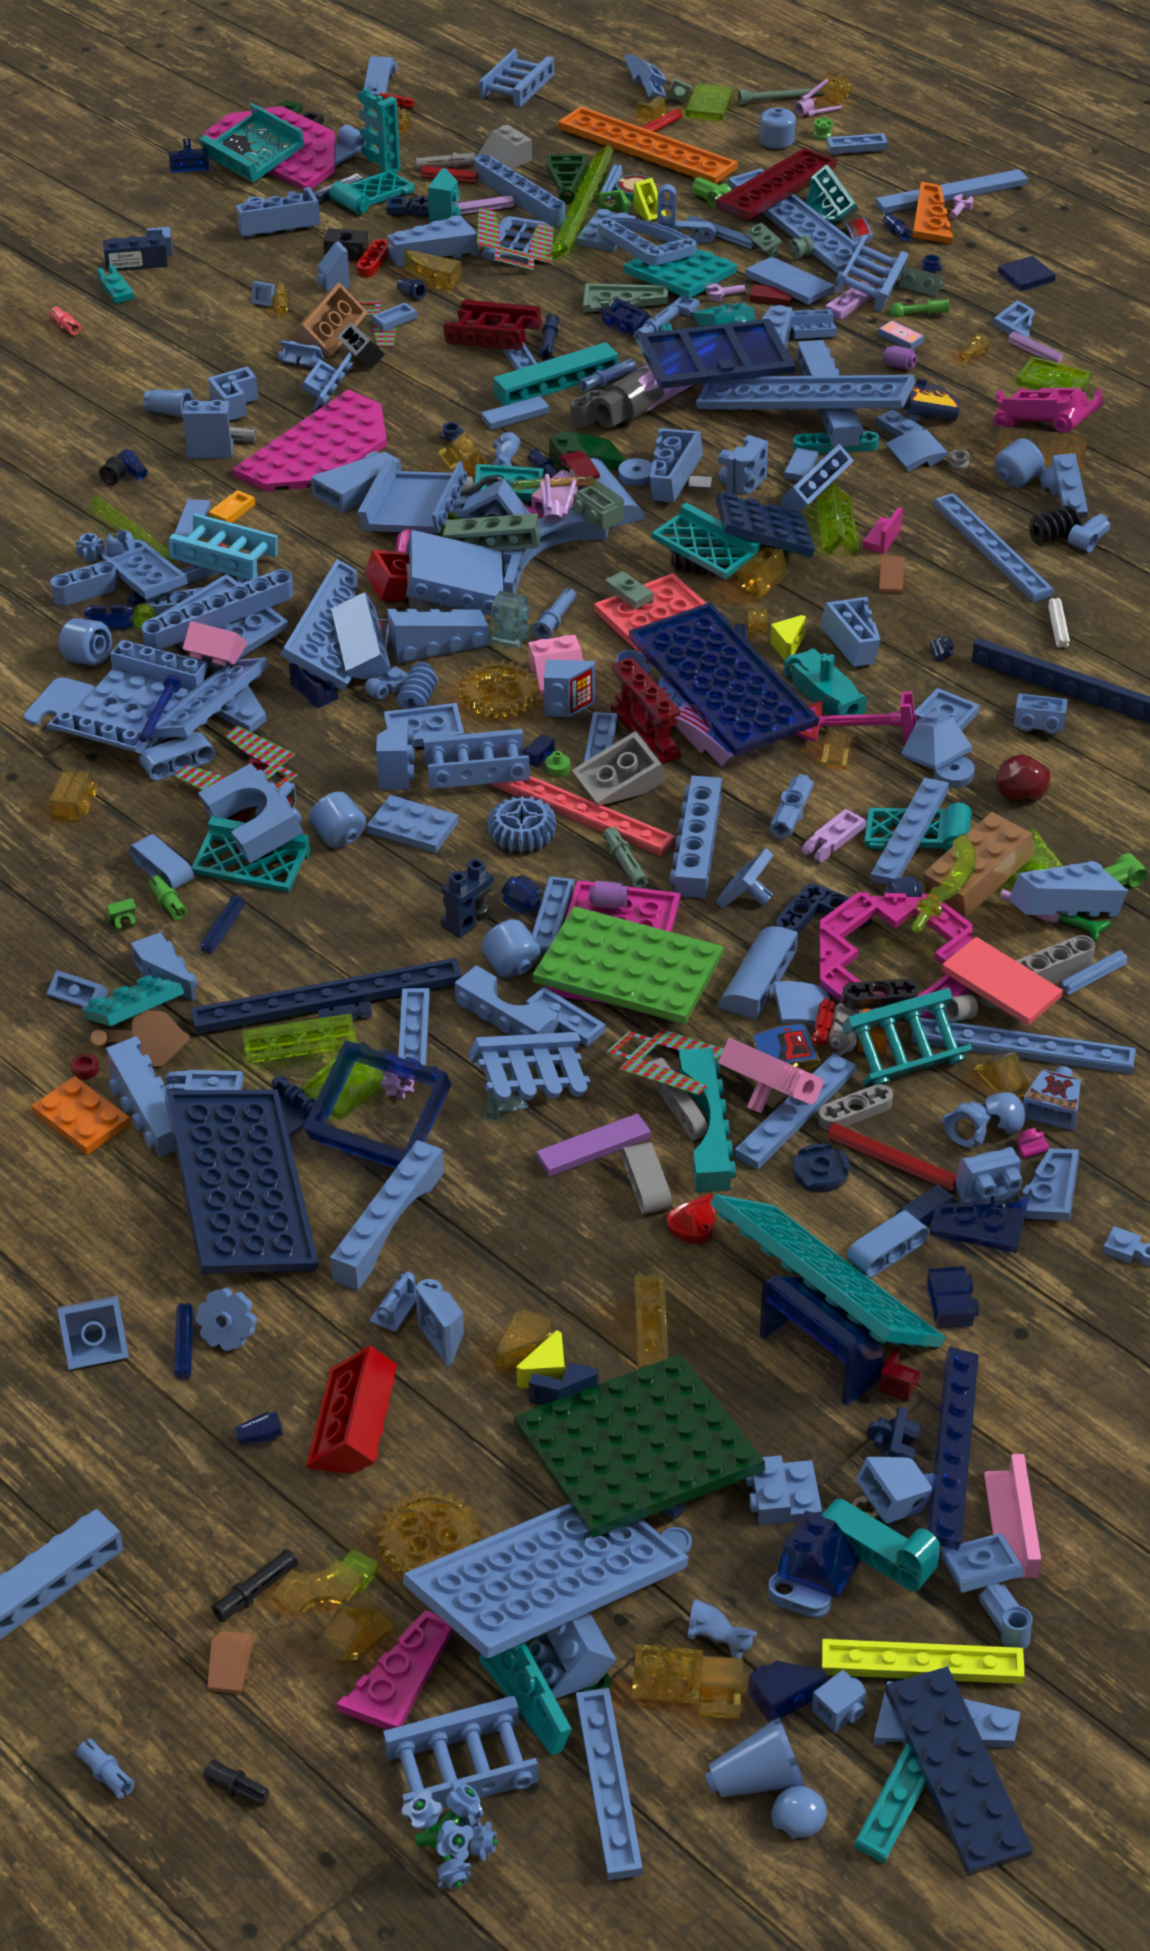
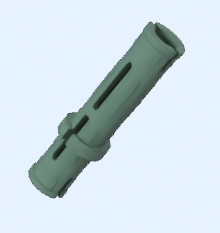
[603,827,649,888]

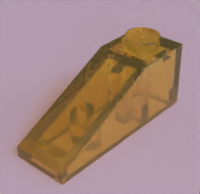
[404,249,462,291]
[633,1275,668,1367]

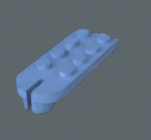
[101,530,188,599]

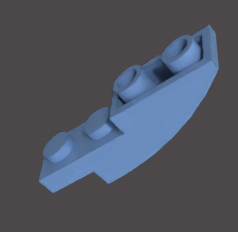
[624,54,667,103]

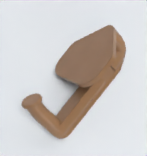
[90,1011,190,1066]

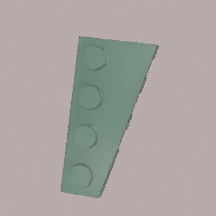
[583,284,668,313]

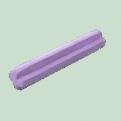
[458,195,514,215]
[1008,331,1063,365]

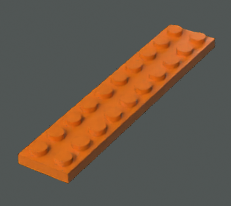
[558,106,738,184]

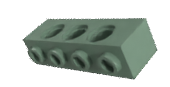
[443,513,541,551]

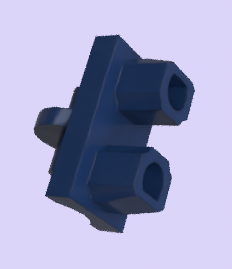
[866,1406,920,1460]

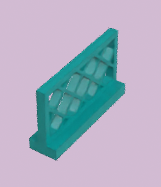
[651,502,760,579]
[191,816,311,893]

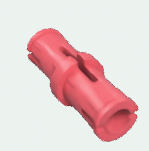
[49,307,81,335]

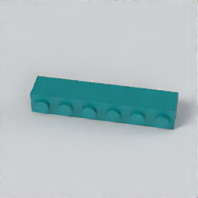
[493,342,619,406]

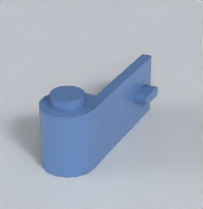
[364,56,397,96]
[335,125,366,166]

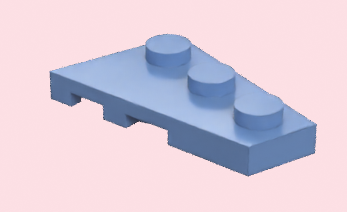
[1010,1148,1079,1221]

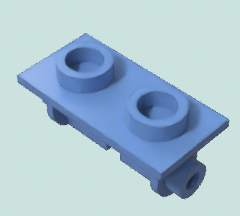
[278,340,325,368]
[369,1272,416,1332]

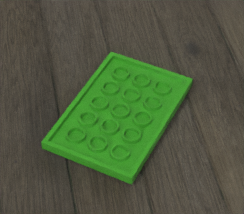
[533,906,724,1024]

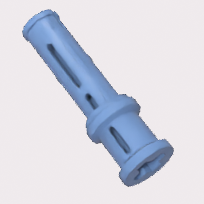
[532,588,577,639]

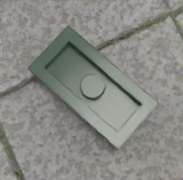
[605,571,654,609]

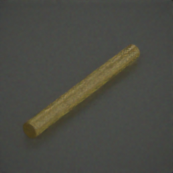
[513,476,595,490]

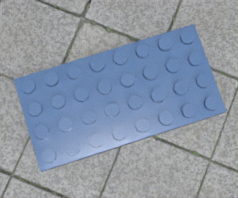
[403,1504,689,1659]

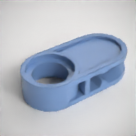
[768,1572,831,1618]

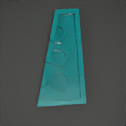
[479,1642,571,1756]

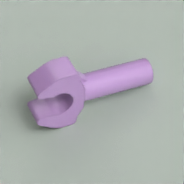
[949,194,973,219]
[706,283,745,302]

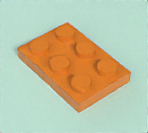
[31,1076,131,1155]

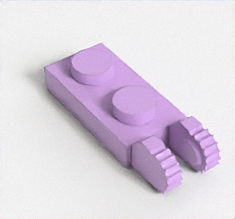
[802,809,866,863]

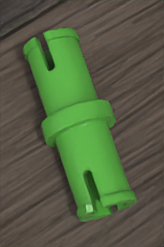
[148,875,188,920]

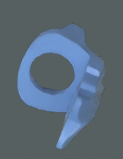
[941,1102,1000,1148]

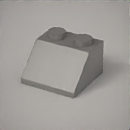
[478,125,532,169]

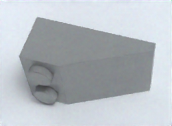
[572,731,667,806]

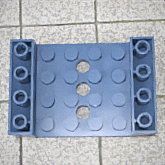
[49,640,208,754]

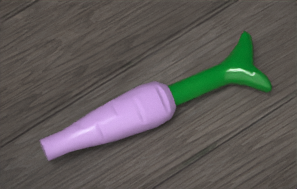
[999,889,1111,943]

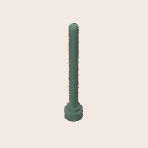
[738,87,827,106]

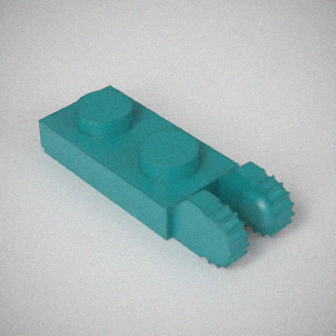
[96,265,135,304]

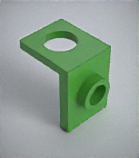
[600,190,631,215]

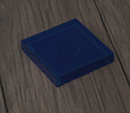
[998,256,1056,291]

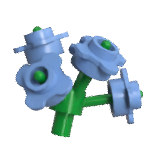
[402,1781,498,1890]

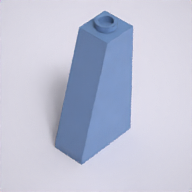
[311,452,401,513]

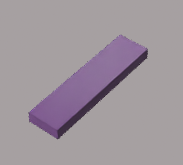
[536,1113,651,1177]

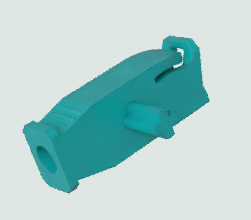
[784,648,867,716]

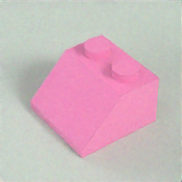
[183,621,248,667]
[528,635,583,694]

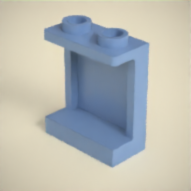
[183,400,234,459]

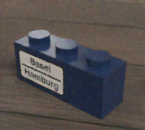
[103,234,168,272]

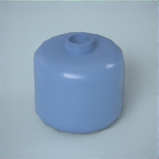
[759,108,796,150]
[994,438,1045,489]
[58,618,112,666]
[309,792,366,849]
[481,919,541,979]

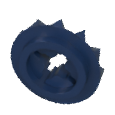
[407,195,429,216]

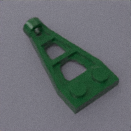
[547,154,586,204]

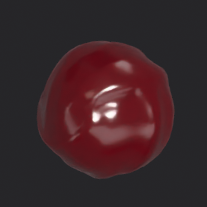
[996,754,1051,801]

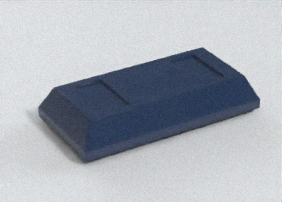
[895,1184,958,1225]

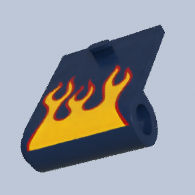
[901,378,960,421]

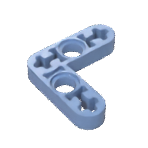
[657,184,716,243]

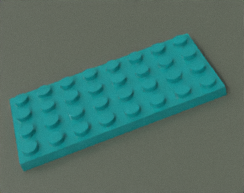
[710,1194,946,1348]

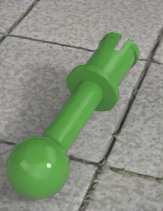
[889,299,950,317]

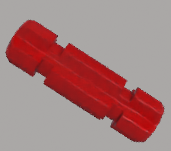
[378,93,414,109]
[812,998,836,1046]

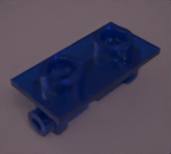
[84,604,135,629]

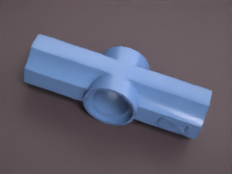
[770,774,814,839]

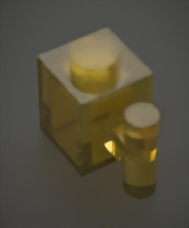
[700,1656,749,1718]

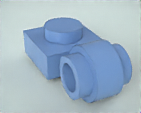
[365,666,408,699]

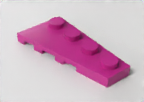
[337,1610,454,1730]

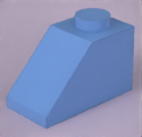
[316,242,350,292]

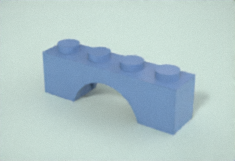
[455,965,559,1036]

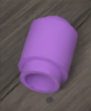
[883,345,917,371]
[589,881,628,909]

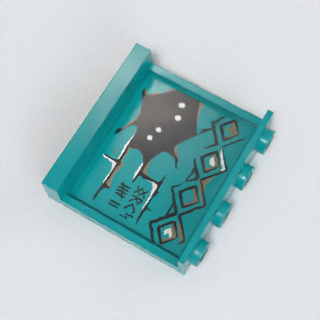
[199,103,305,183]

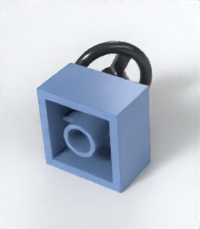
[462,475,531,519]

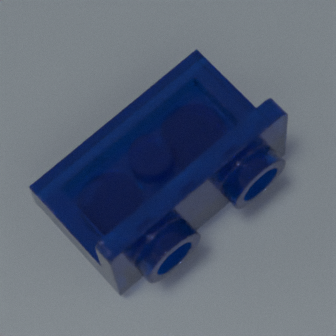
[599,298,650,335]

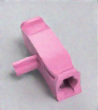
[718,1038,824,1113]

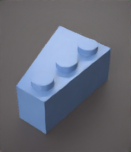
[820,597,880,667]

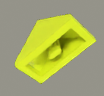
[634,178,666,221]
[770,615,806,660]
[516,1330,565,1389]

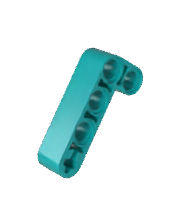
[815,1499,940,1591]

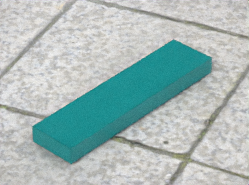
[853,1742,926,1864]

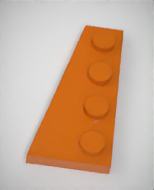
[912,182,953,244]

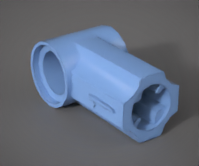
[1068,514,1111,552]
[979,1583,1032,1649]

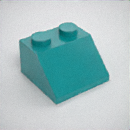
[428,168,461,223]

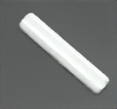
[1048,598,1070,648]

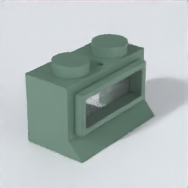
[573,479,624,530]

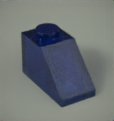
[748,1661,828,1723]

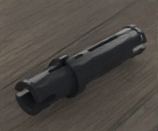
[211,1549,299,1623]

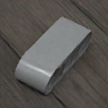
[622,1142,672,1214]

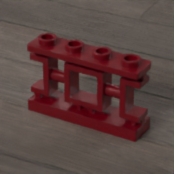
[443,300,542,350]
[611,658,681,765]

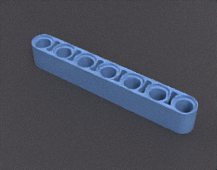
[475,154,565,227]
[142,569,294,650]

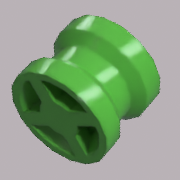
[813,117,833,140]

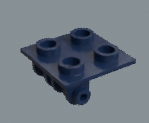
[271,1076,325,1136]

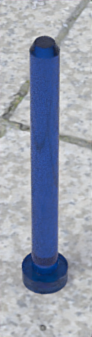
[139,675,181,743]

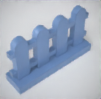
[468,1032,591,1102]

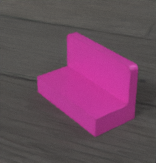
[863,507,903,554]

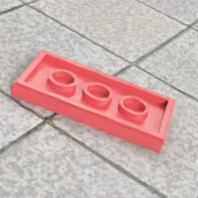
[941,937,1063,1026]

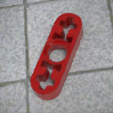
[356,239,388,278]

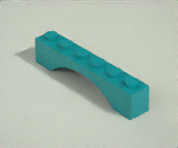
[679,1048,736,1193]

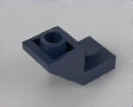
[529,1362,599,1405]

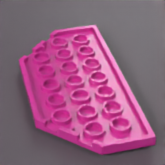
[201,106,336,190]
[232,390,387,491]

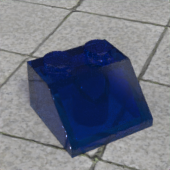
[777,1511,861,1599]

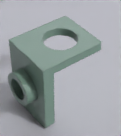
[667,78,692,104]

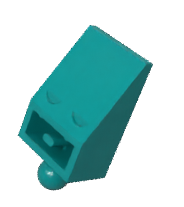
[691,303,755,336]

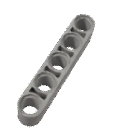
[979,935,1095,1008]

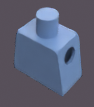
[856,1457,938,1524]

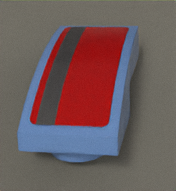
[844,217,873,244]

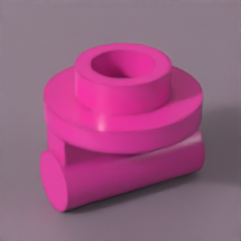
[1016,1128,1049,1159]

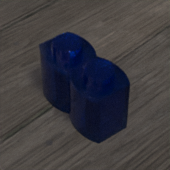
[926,1266,979,1329]

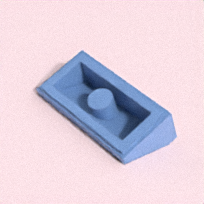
[46,970,109,1007]

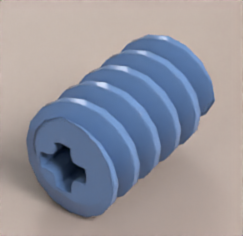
[396,662,438,709]

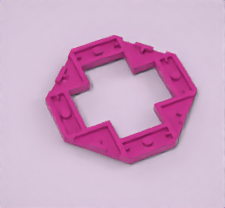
[820,892,972,1019]

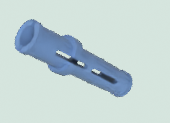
[634,304,679,340]
[579,358,637,393]

